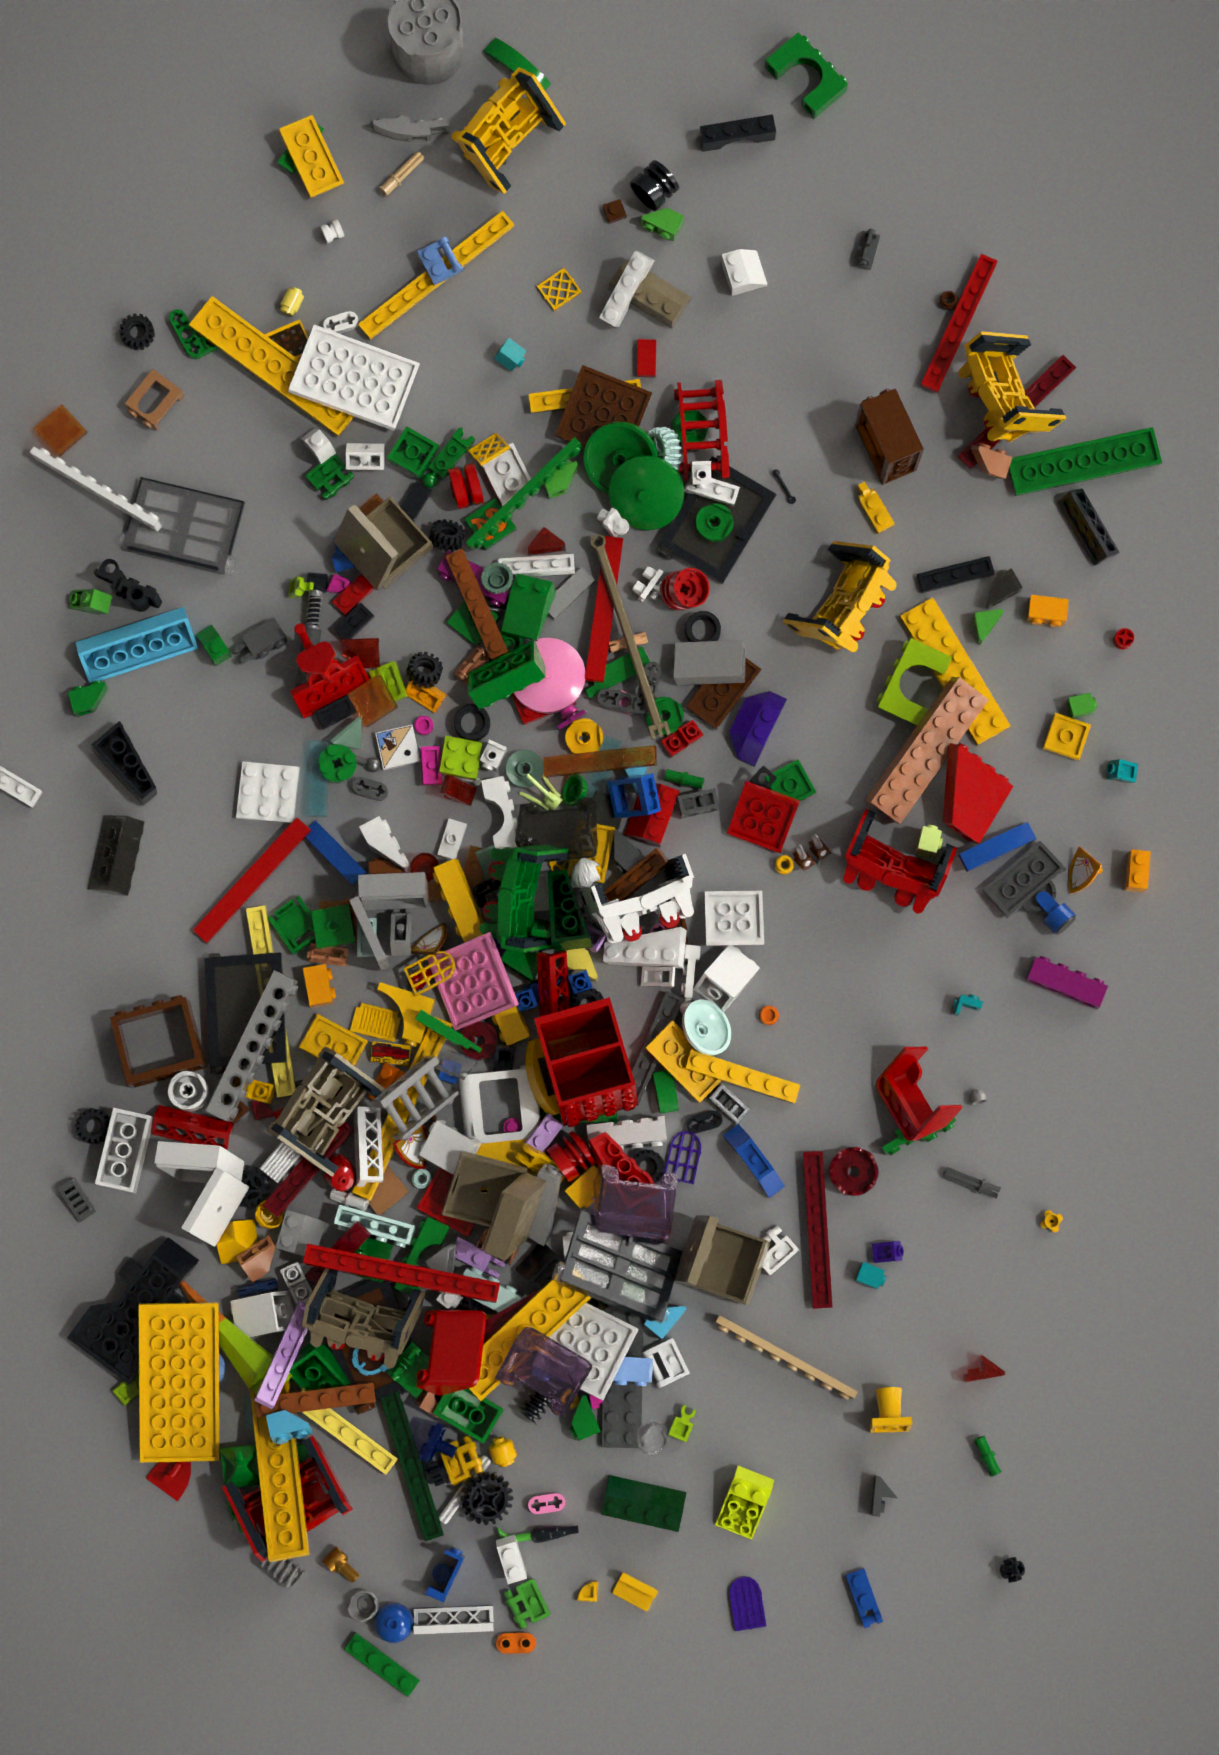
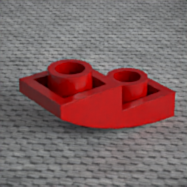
[660,720,704,758]

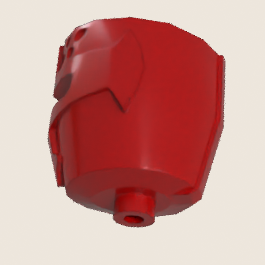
[323,1153,356,1192]

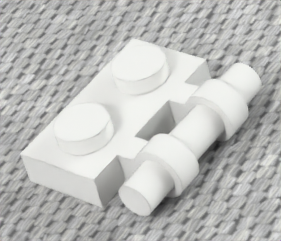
[762,1225,799,1276]

